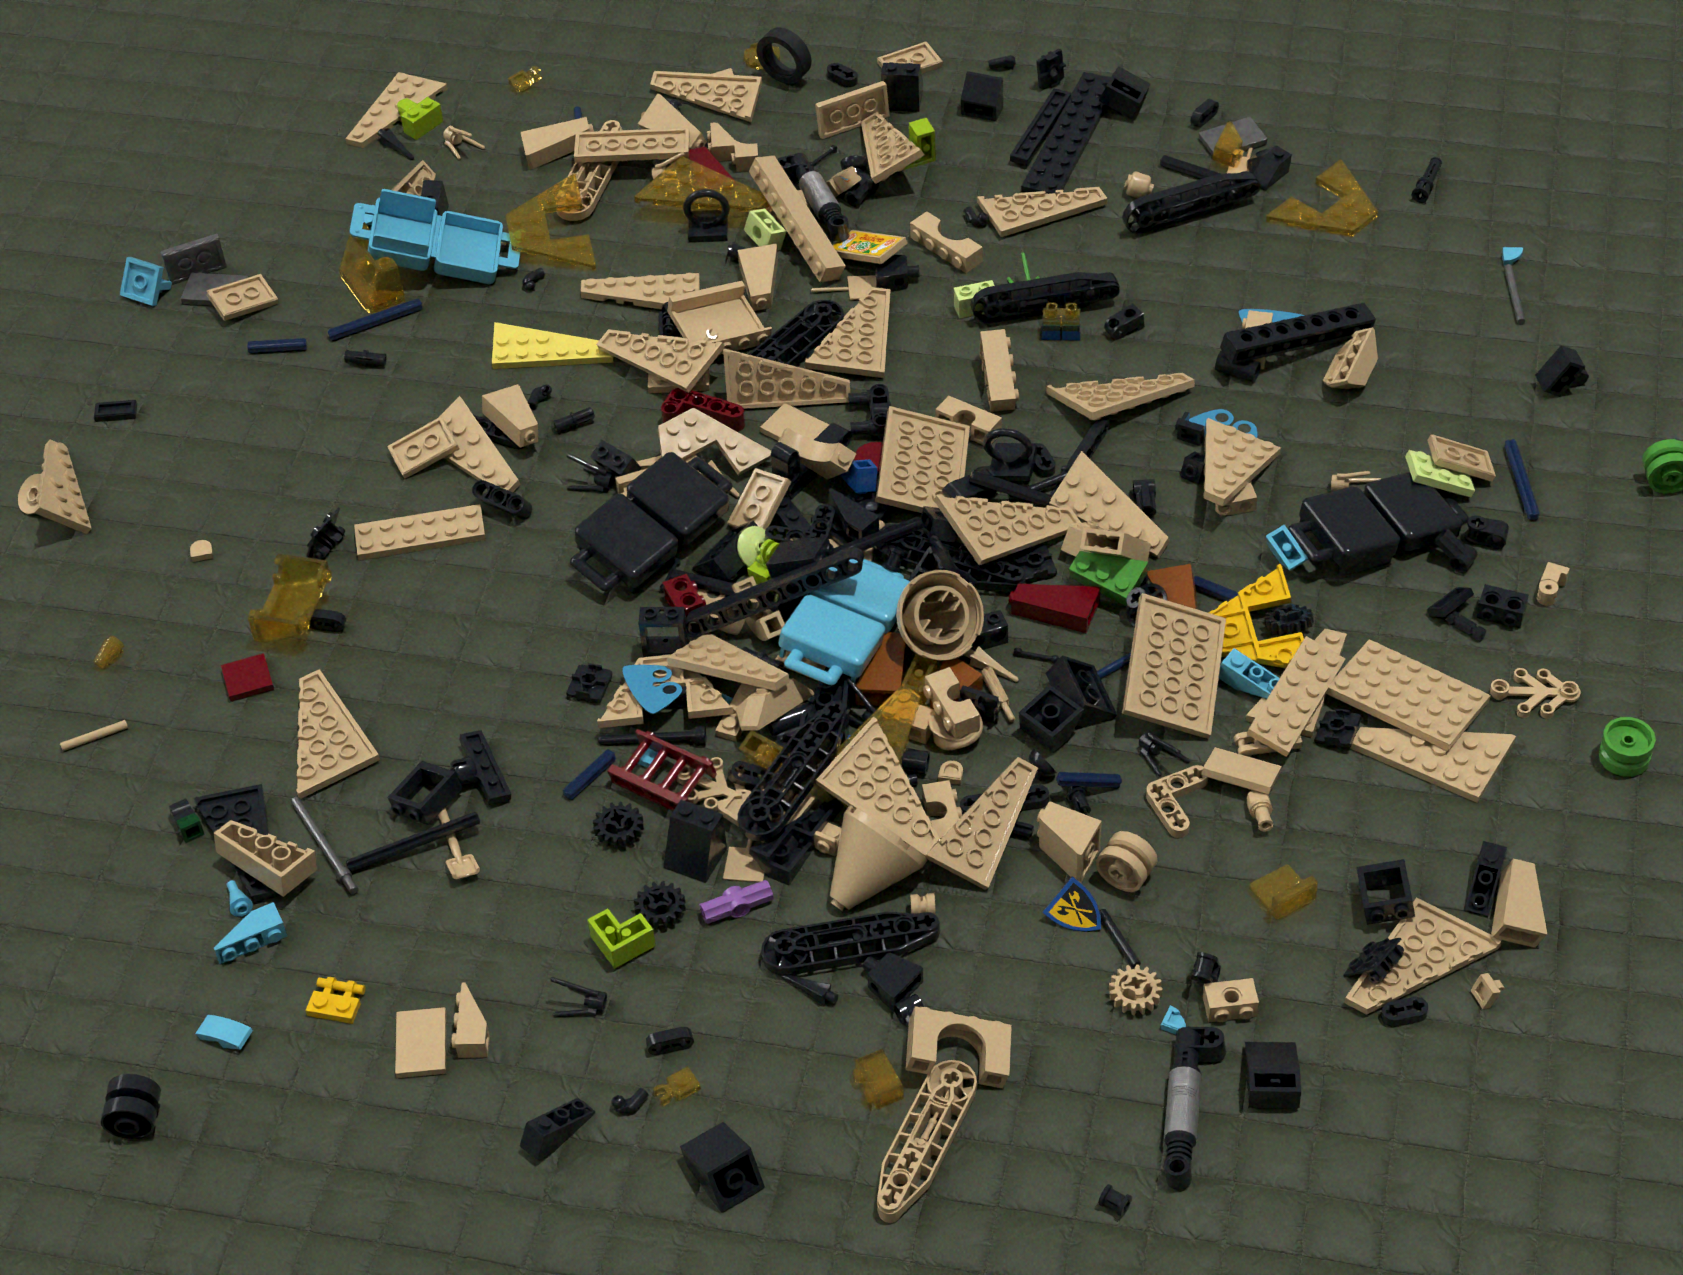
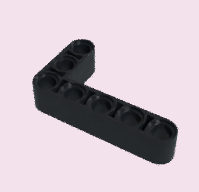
[771,423,852,498]

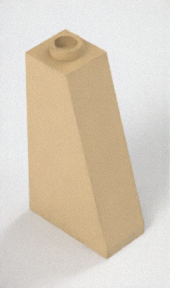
[638,94,707,149]
[521,117,594,170]
[738,244,778,311]
[482,384,538,448]
[1080,527,1151,562]
[1491,859,1547,948]

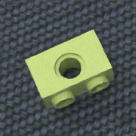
[744,208,786,251]

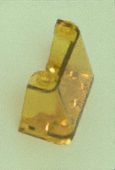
[339,222,405,313]
[248,554,332,643]

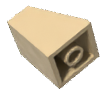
[1037,801,1101,883]

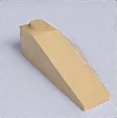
[392,160,436,196]

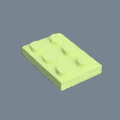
[1405,450,1475,497]

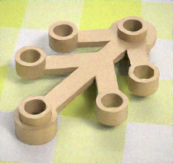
[1490,668,1581,719]
[676,757,751,811]

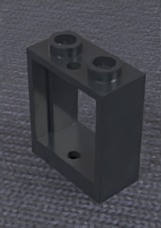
[638,607,689,657]
[387,761,462,825]
[1356,859,1415,925]

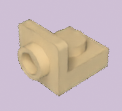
[814,823,841,856]

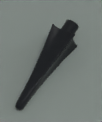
[377,128,414,160]
[780,975,838,1006]

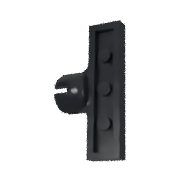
[450,730,511,805]

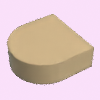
[190,540,214,562]
[938,761,963,785]

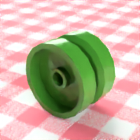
[1642,439,1683,494]
[1599,717,1656,777]

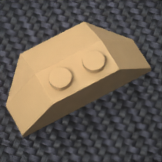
[1323,327,1378,389]
[736,678,814,730]

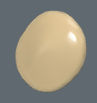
[929,713,983,751]

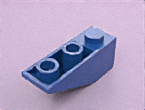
[840,459,877,494]

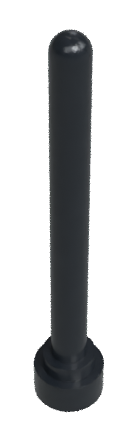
[597,726,707,744]

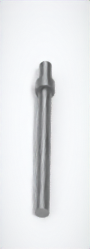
[291,797,358,894]

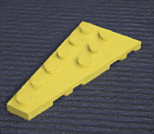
[492,322,614,369]

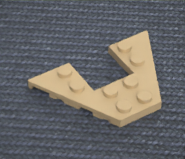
[658,408,771,476]
[597,655,734,728]

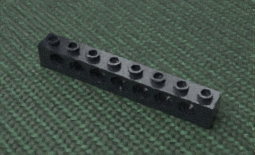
[1220,303,1376,365]

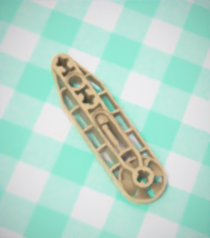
[555,120,622,221]
[877,1060,977,1223]

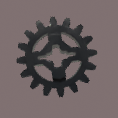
[1264,604,1314,636]
[593,802,644,848]
[634,881,686,929]

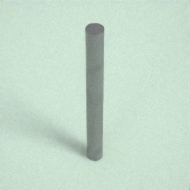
[1504,264,1525,325]

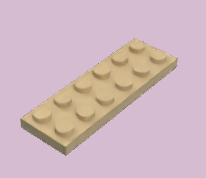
[574,128,690,163]
[354,504,486,561]
[1246,636,1345,757]

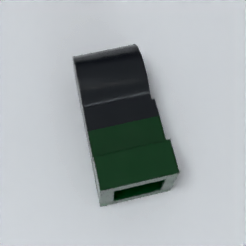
[169,798,205,844]

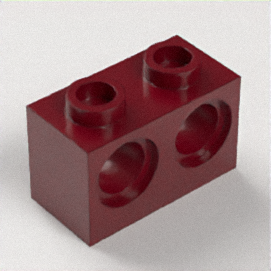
[662,574,706,617]

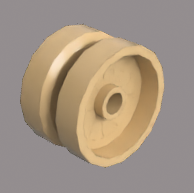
[1096,831,1158,892]

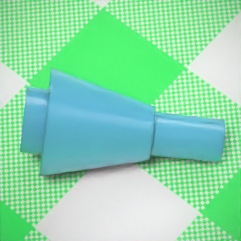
[227,880,253,917]

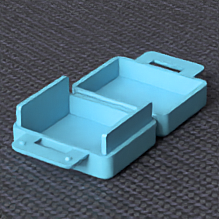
[350,189,522,284]
[779,559,910,685]

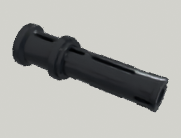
[1411,157,1442,203]

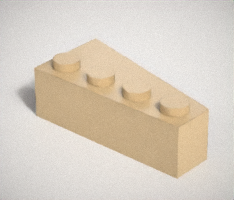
[979,329,1019,412]
[214,820,317,897]

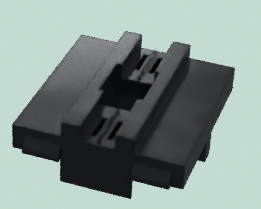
[1036,49,1066,89]
[1013,545,1057,582]
[566,663,613,703]
[959,685,1000,724]
[1315,709,1362,748]

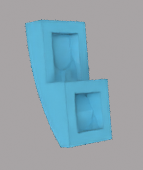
[195,1015,253,1050]

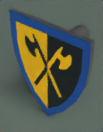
[1042,876,1101,931]

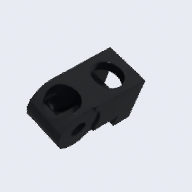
[1104,303,1145,340]

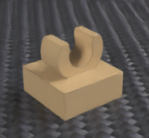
[1471,973,1505,1009]

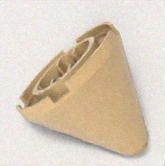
[896,570,984,660]
[830,805,927,911]

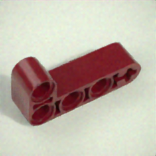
[661,388,745,432]

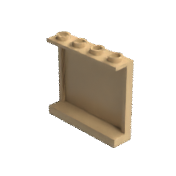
[667,281,772,355]

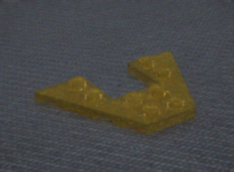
[1266,159,1378,237]
[505,173,596,270]

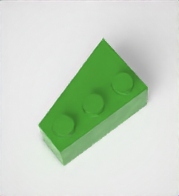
[1069,551,1149,606]

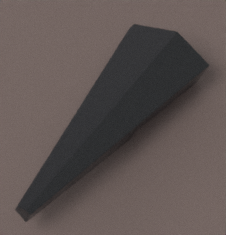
[749,798,844,885]

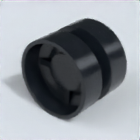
[101,1074,161,1139]

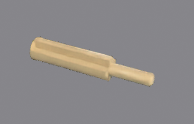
[981,667,1015,722]

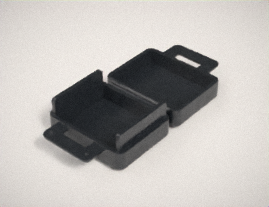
[570,452,733,594]
[1288,472,1469,577]

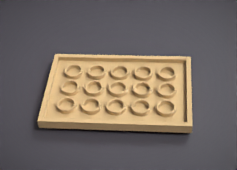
[875,406,970,513]
[1122,593,1226,739]
[1326,639,1491,751]

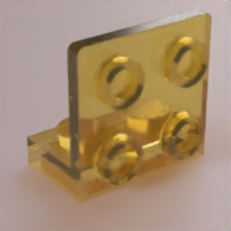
[1249,864,1318,920]

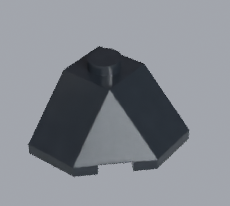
[1247,146,1292,191]

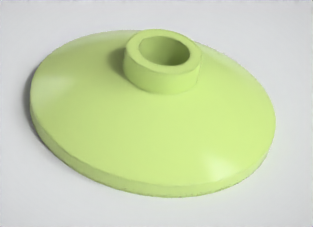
[737,526,765,567]

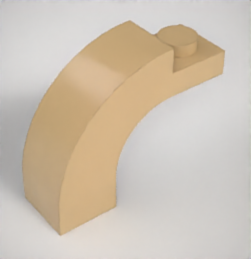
[732,576,785,641]

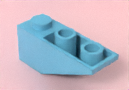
[1218,648,1280,699]
[214,902,287,964]

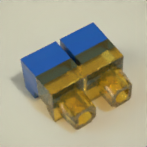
[1042,303,1081,340]

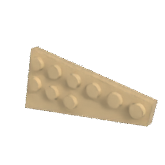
[650,71,762,122]
[977,187,1107,237]
[723,348,850,409]
[925,757,1038,890]

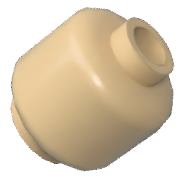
[1124,171,1154,198]

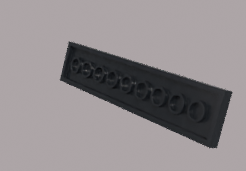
[1021,72,1111,194]

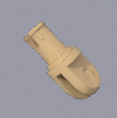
[1247,790,1273,832]

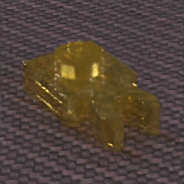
[653,1066,701,1106]

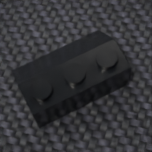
[692,520,760,582]
[1046,655,1117,728]

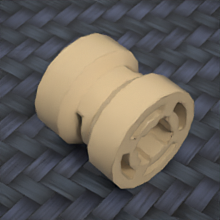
[910,893,936,915]

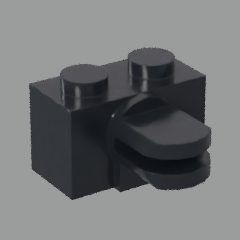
[1535,346,1589,397]

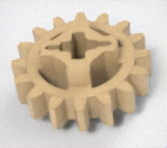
[1109,965,1162,1015]

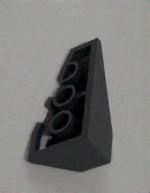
[800,667,850,751]

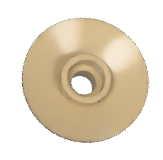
[18,474,40,514]

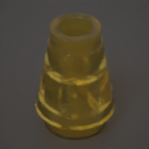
[93,636,124,669]

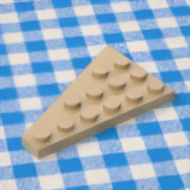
[805,287,891,378]
[1046,373,1195,420]
[1204,418,1281,506]
[934,494,1081,565]
[296,669,380,799]
[816,717,940,856]
[1350,727,1516,803]
[1345,897,1502,1015]

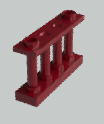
[607,729,717,811]

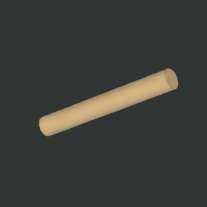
[60,720,128,751]

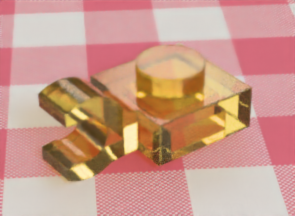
[508,66,542,92]

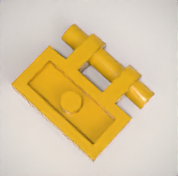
[305,977,366,1024]

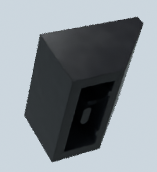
[960,71,1003,121]

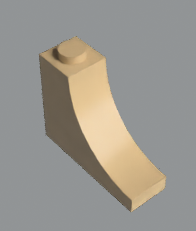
[778,428,856,480]

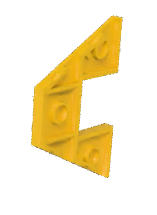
[1208,564,1304,668]

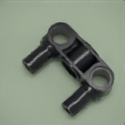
[848,384,891,441]

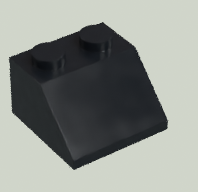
[1018,685,1084,753]

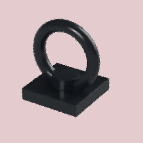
[683,189,730,242]
[983,428,1038,481]

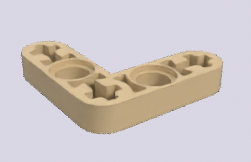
[1146,765,1208,838]

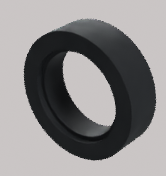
[756,27,812,84]

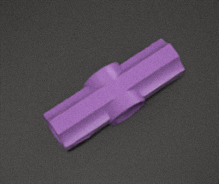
[699,880,774,924]

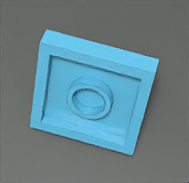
[120,257,172,306]

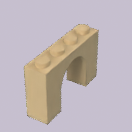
[906,1006,1012,1088]

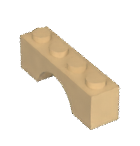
[910,212,983,273]

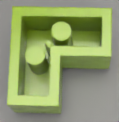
[903,118,936,170]
[587,908,656,969]

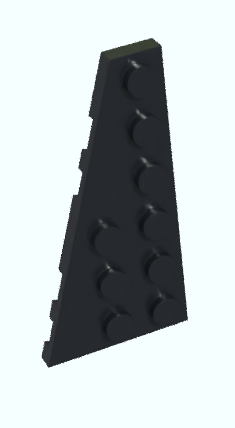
[193,784,277,901]

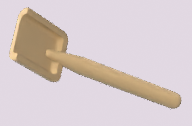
[438,807,480,879]

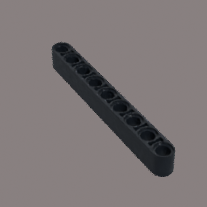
[686,547,864,638]

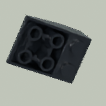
[1099,66,1151,119]
[1245,1042,1302,1108]

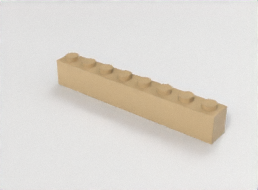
[749,156,846,282]

